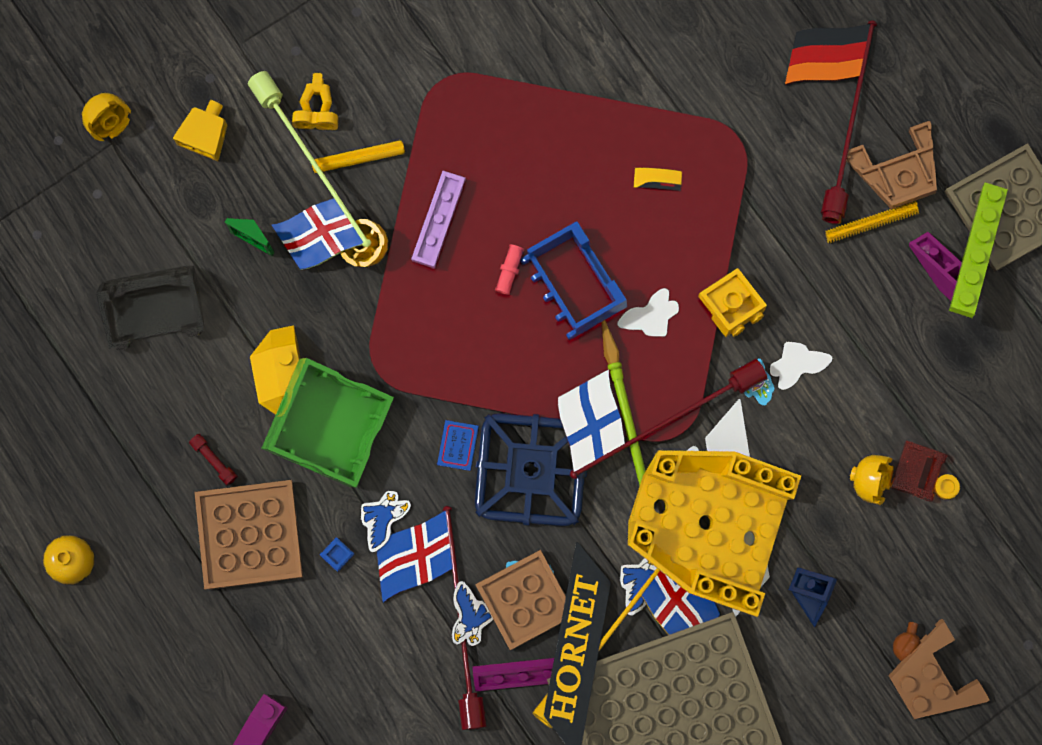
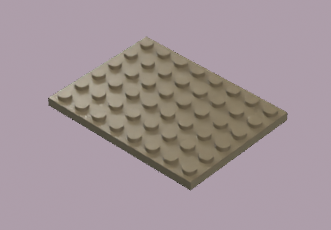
[547,612,782,745]

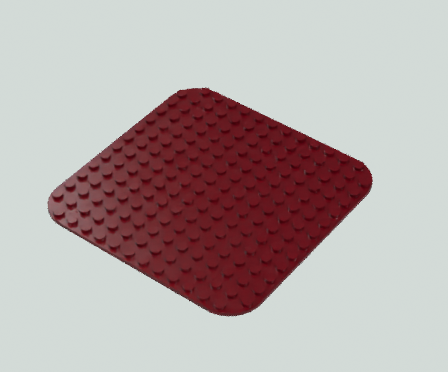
[369,72,747,442]

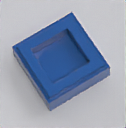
[320,537,355,572]

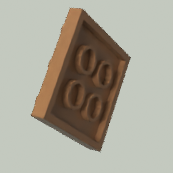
[475,550,566,651]

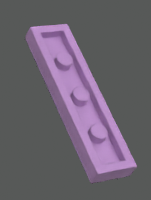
[411,171,466,269]

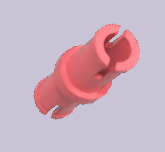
[495,244,524,295]

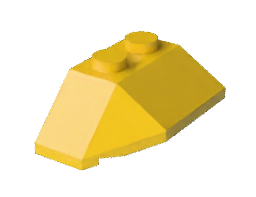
[250,325,301,415]

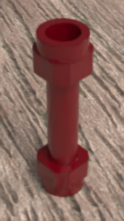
[189,433,238,486]

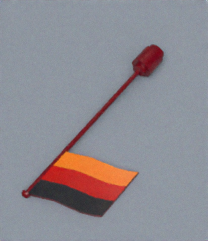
[785,20,877,224]

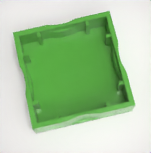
[261,358,394,487]

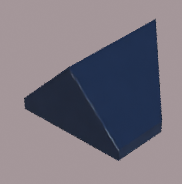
[789,567,837,628]

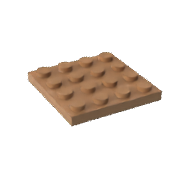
[195,480,303,590]

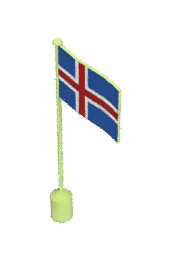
[248,71,371,270]

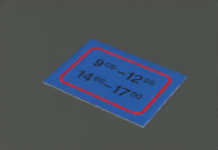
[437,420,479,471]

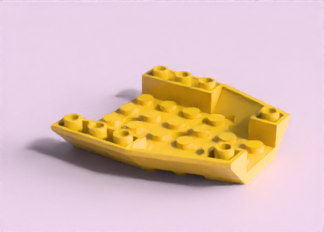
[628,450,801,617]

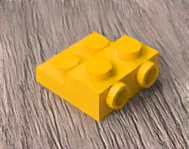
[698,268,767,337]

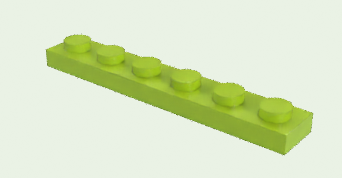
[949,182,1008,318]

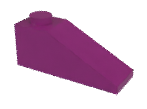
[909,232,962,301]
[233,694,288,745]

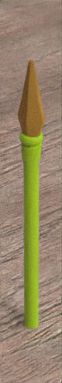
[602,320,646,486]

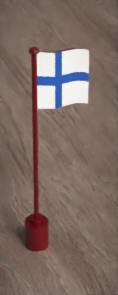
[558,358,768,479]

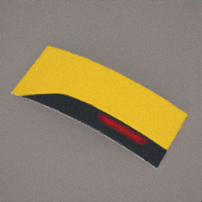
[634,168,682,191]

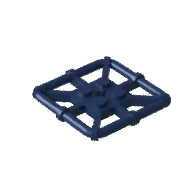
[475,413,587,526]

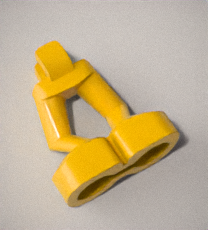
[292,73,338,130]

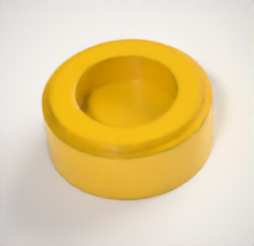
[934,474,960,500]

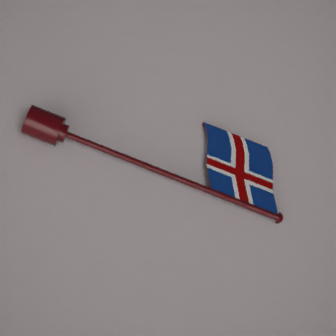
[377,506,487,730]

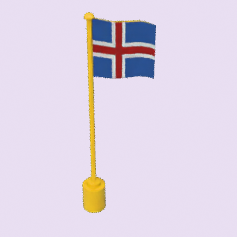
[533,568,720,728]

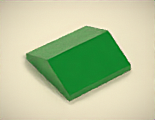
[224,218,274,256]

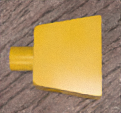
[173,100,227,161]

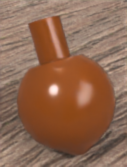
[893,622,921,661]

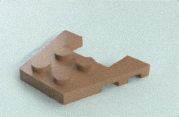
[846,121,937,209]
[888,619,990,719]

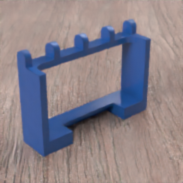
[520,221,627,340]

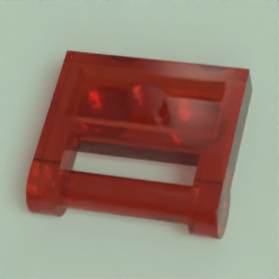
[890,441,947,502]

